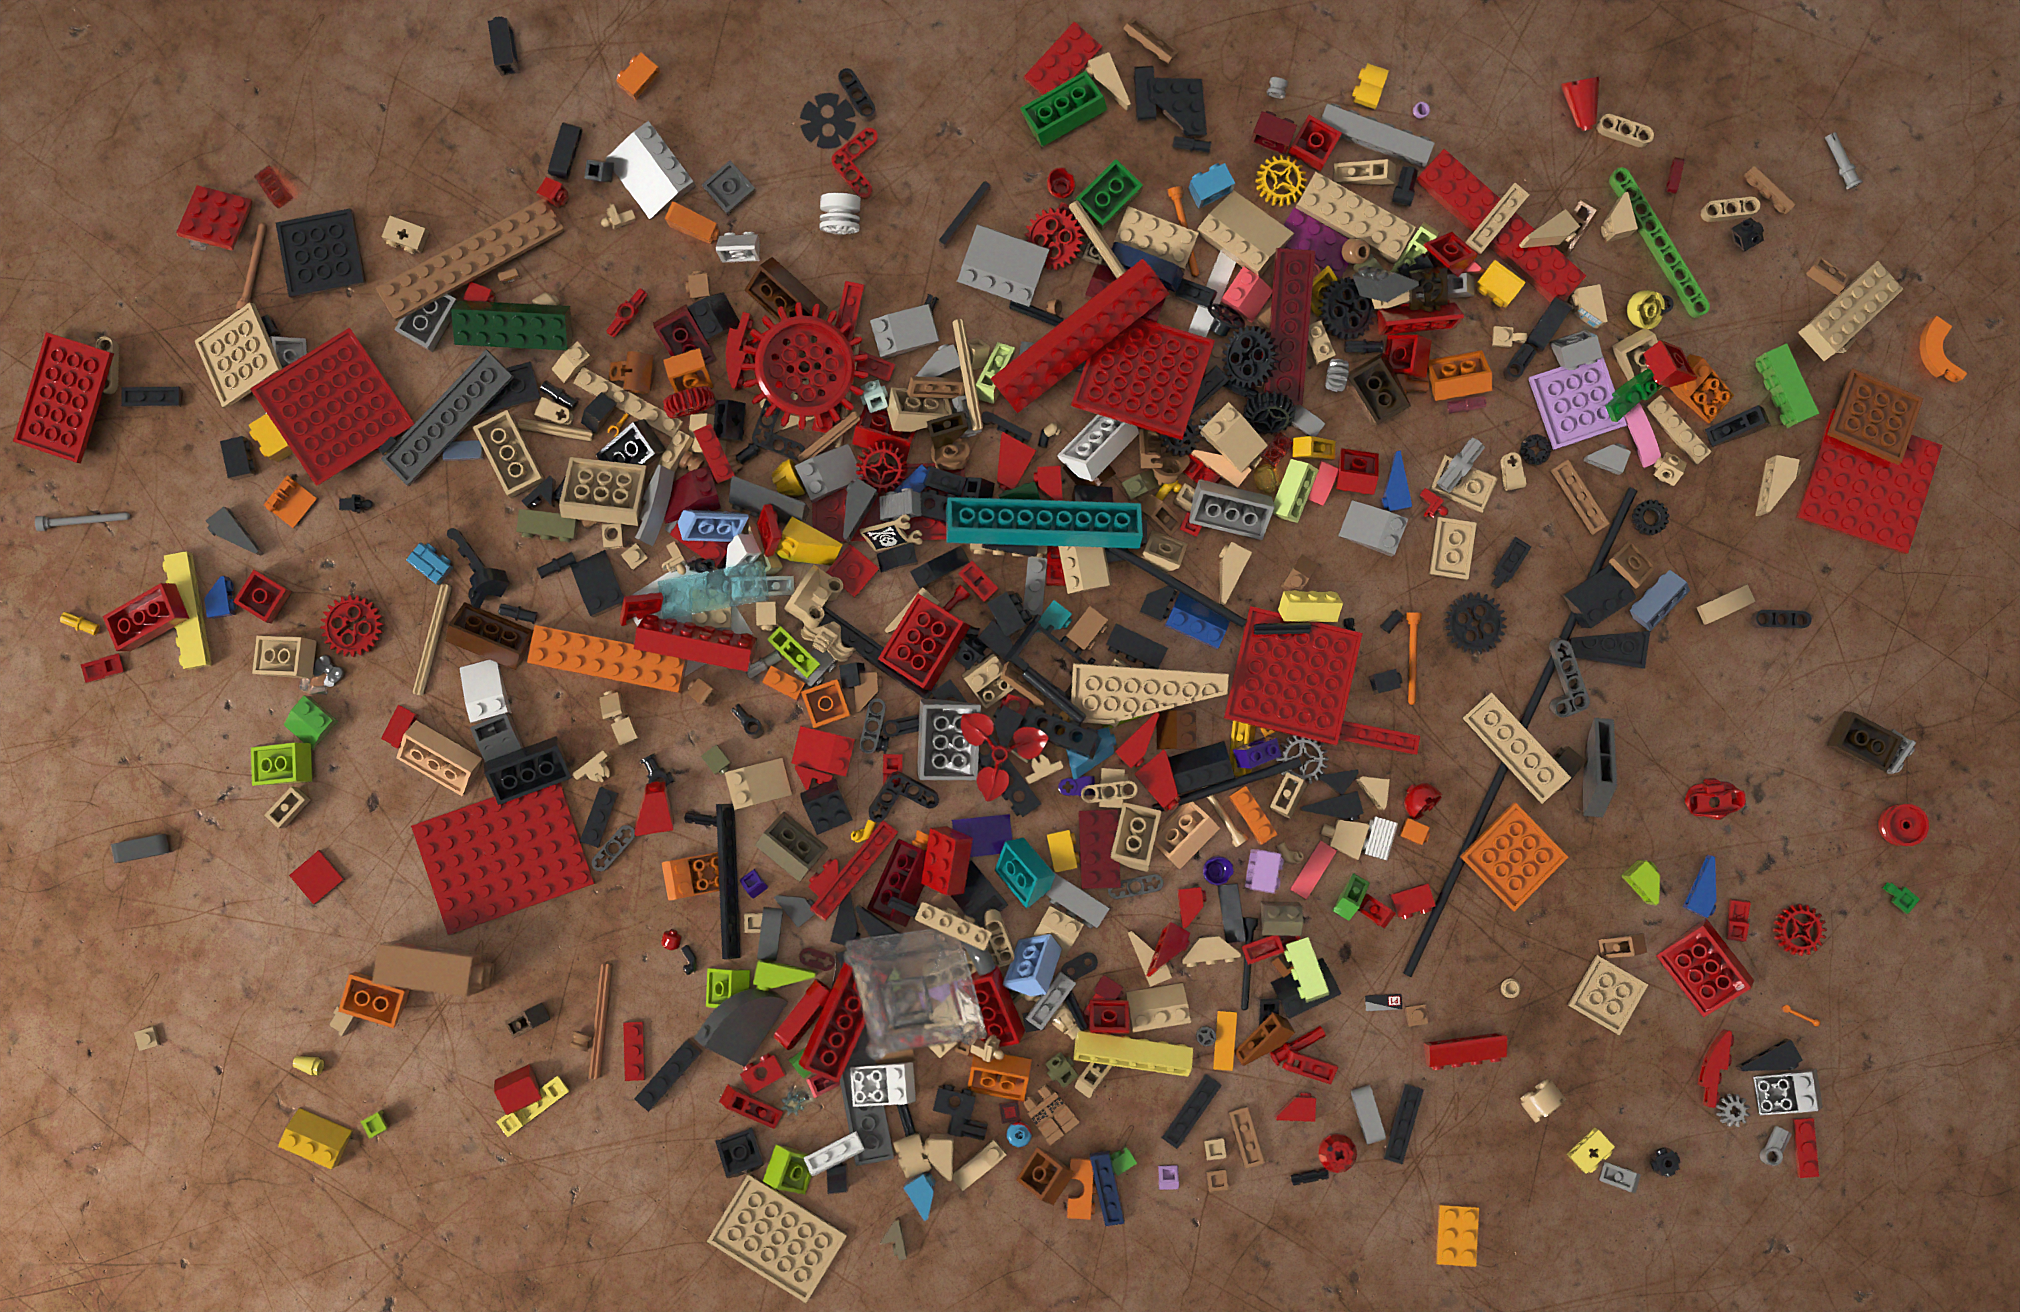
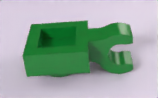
[1883,882,1920,914]

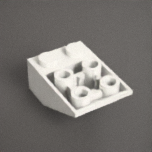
[850,1062,916,1107]

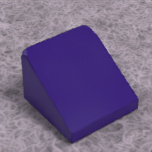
[739,869,768,899]

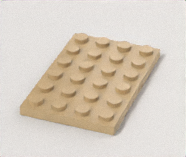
[707,1173,847,1303]

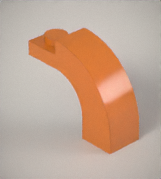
[1920,316,1967,382]

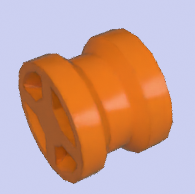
[911,830,929,851]

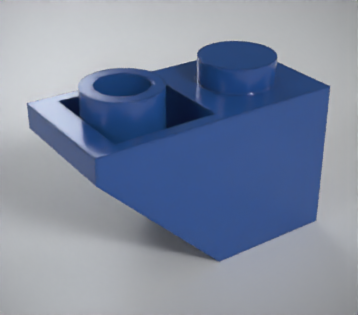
[204,576,237,619]

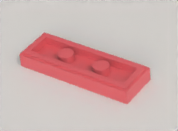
[1290,840,1337,900]

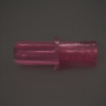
[1447,396,1486,414]

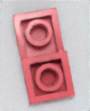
[1308,460,1339,506]

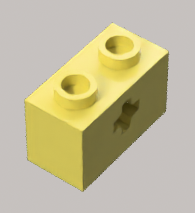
[1567,1128,1614,1174]

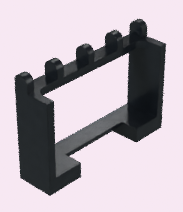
[1005,614,1095,702]

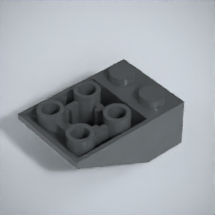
[470,713,524,762]

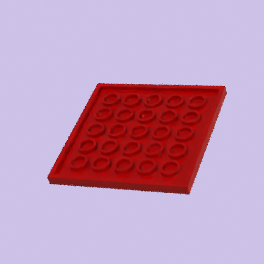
[1071,318,1215,440]
[250,327,414,487]
[1796,409,1943,554]
[1223,606,1363,746]

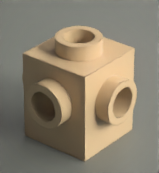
[1654,452,1687,486]

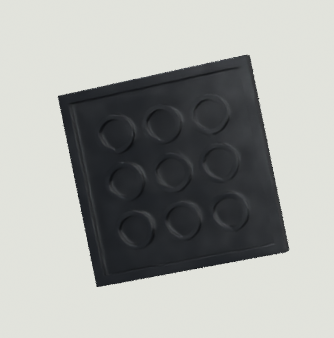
[276,208,365,298]

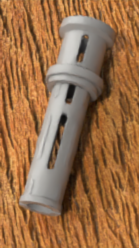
[1825,132,1863,190]

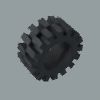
[1632,500,1670,535]

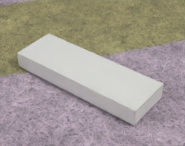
[804,1132,865,1176]

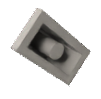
[1583,443,1631,475]

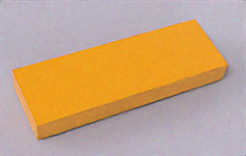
[1213,1010,1237,1071]

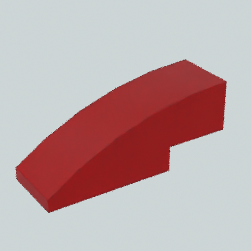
[1241,935,1301,965]

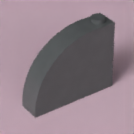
[1583,718,1617,817]
[694,988,788,1067]

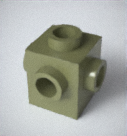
[1045,1052,1079,1088]

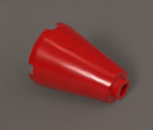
[1561,77,1600,131]

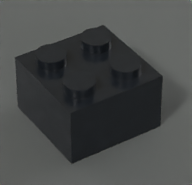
[987,591,1032,637]
[800,778,853,835]

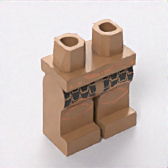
[1023,1084,1080,1145]

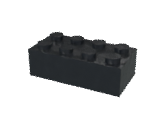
[484,736,572,805]

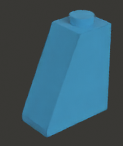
[1066,727,1117,779]

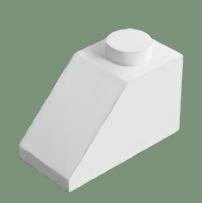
[725,534,761,576]

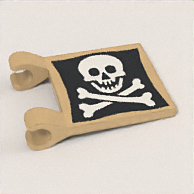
[860,514,922,552]

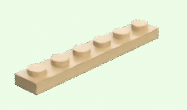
[573,367,683,438]

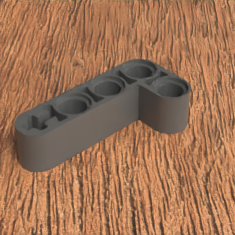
[1549,637,1590,718]

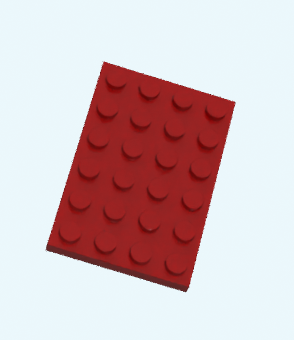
[13,332,114,464]

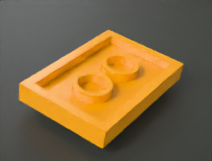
[1436,1204,1479,1267]

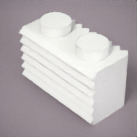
[1362,817,1398,860]

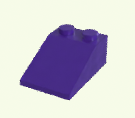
[952,814,1012,857]

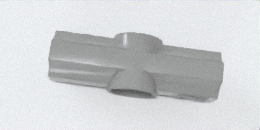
[1436,437,1485,493]

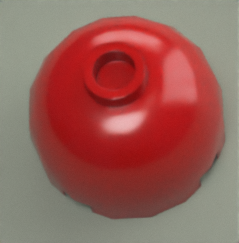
[1404,783,1442,821]

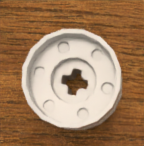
[820,193,860,234]

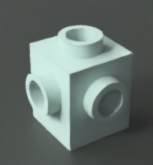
[860,380,888,413]

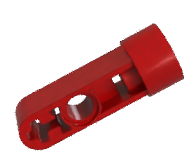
[774,979,832,1050]

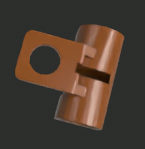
[609,351,653,394]

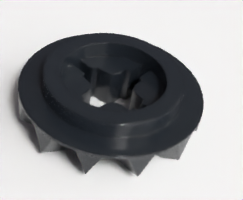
[1520,434,1552,465]

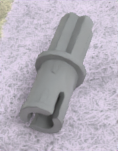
[745,650,782,678]

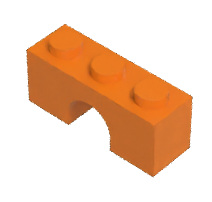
[1228,786,1278,845]
[1067,1157,1096,1220]

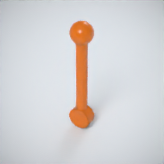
[1782,1005,1821,1027]

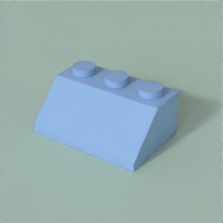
[678,510,749,542]
[1003,934,1062,996]

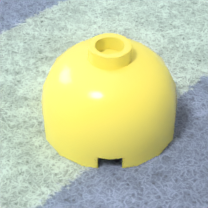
[1627,290,1665,329]

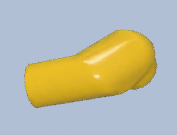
[1155,480,1182,501]
[851,819,877,842]

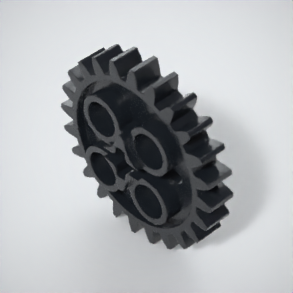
[1318,277,1377,340]
[1222,325,1280,388]
[1443,592,1507,655]

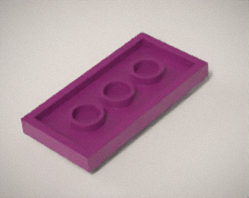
[1283,207,1349,279]

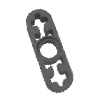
[592,825,636,871]
[1108,874,1163,899]

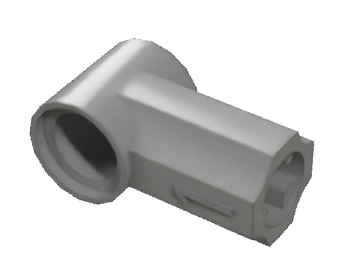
[1760,1126,1792,1166]

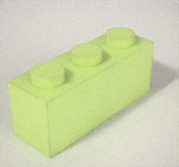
[1272,459,1319,523]
[1284,937,1329,1002]

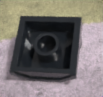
[715,1127,764,1178]

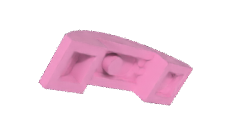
[1624,403,1661,468]

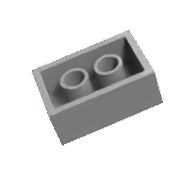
[394,294,457,352]

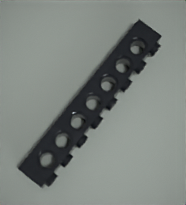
[931,679,1041,817]

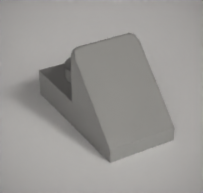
[1599,1162,1641,1193]

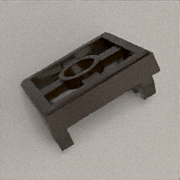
[1409,266,1448,312]

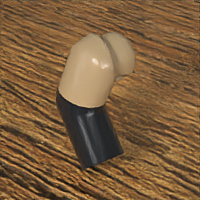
[1038,423,1061,448]

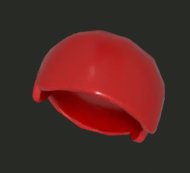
[1047,167,1076,199]

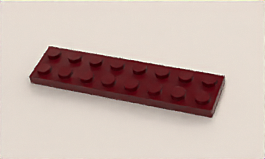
[1264,248,1315,405]

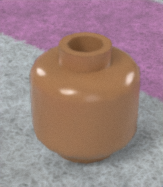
[1342,239,1370,264]

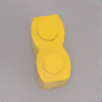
[1352,63,1389,109]

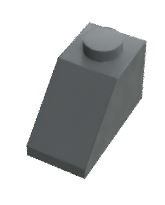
[774,895,815,928]

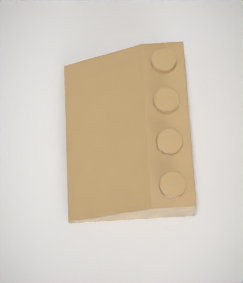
[1197,190,1294,277]
[559,457,646,526]

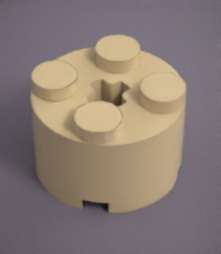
[1520,1079,1566,1123]
[893,1133,932,1178]

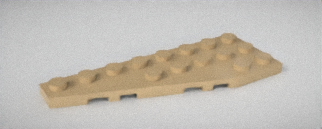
[1070,663,1229,724]

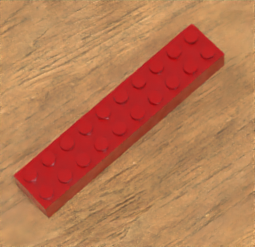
[1416,148,1587,303]
[990,259,1169,414]

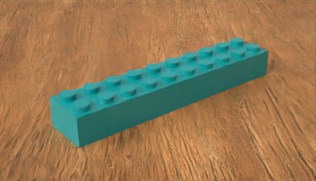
[946,497,1143,549]

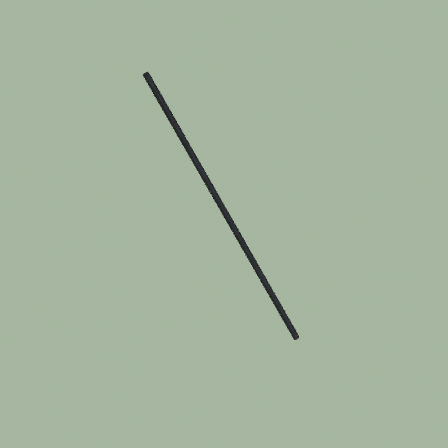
[1403,487,1638,978]

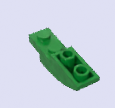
[1605,369,1663,422]

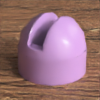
[1413,102,1430,118]

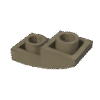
[1067,235,1103,265]

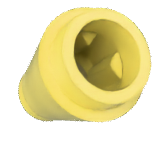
[293,1056,324,1076]

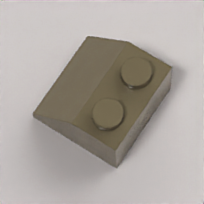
[1261,901,1303,936]

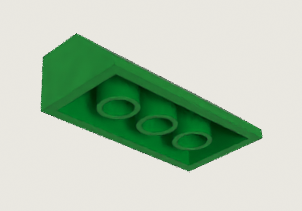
[1020,71,1107,147]

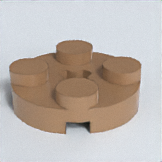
[931,438,970,470]

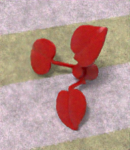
[961,713,1049,802]

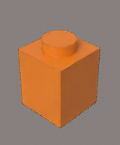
[1398,818,1430,845]

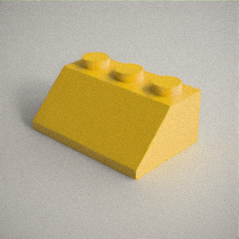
[278,1108,353,1169]

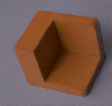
[1271,952,1294,977]

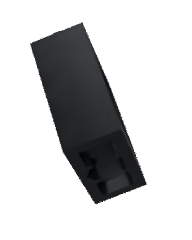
[488,17,520,76]

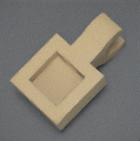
[1492,326,1527,348]

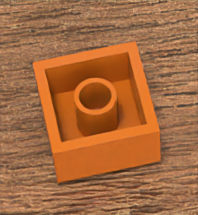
[801,679,851,729]

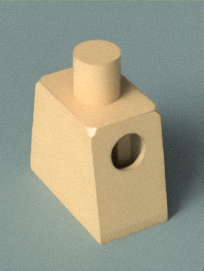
[1321,820,1369,860]

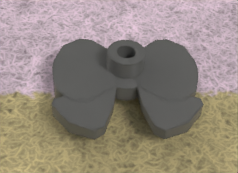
[313,655,344,687]

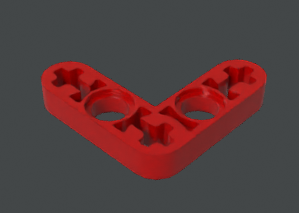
[831,128,878,199]

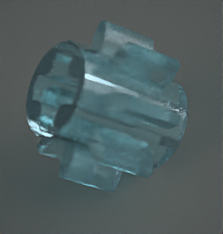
[781,1092,805,1116]

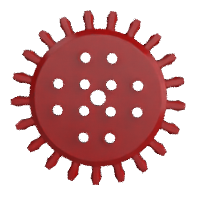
[740,302,868,431]

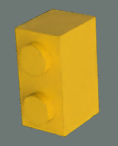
[1047,830,1080,873]

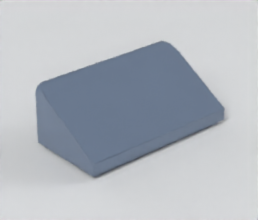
[443,440,484,461]

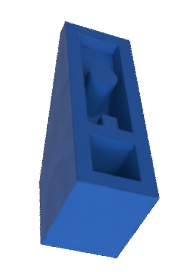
[1381,450,1412,512]
[1683,855,1716,918]

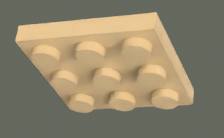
[1568,955,1648,1035]

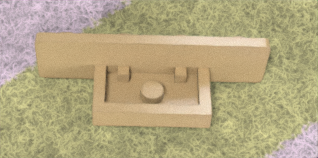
[915,902,992,950]

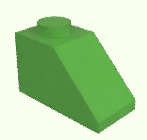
[1333,873,1370,921]

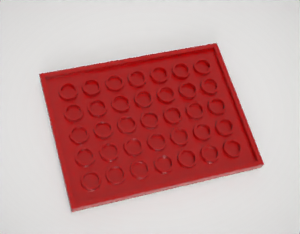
[411,782,595,935]

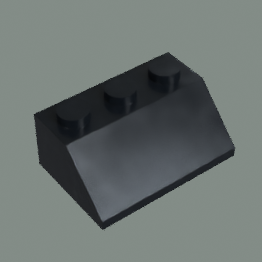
[1563,565,1637,628]
[1169,741,1235,794]
[1270,958,1342,1019]

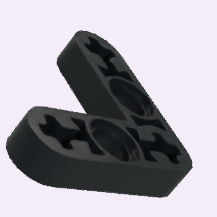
[752,399,805,460]
[868,771,939,822]

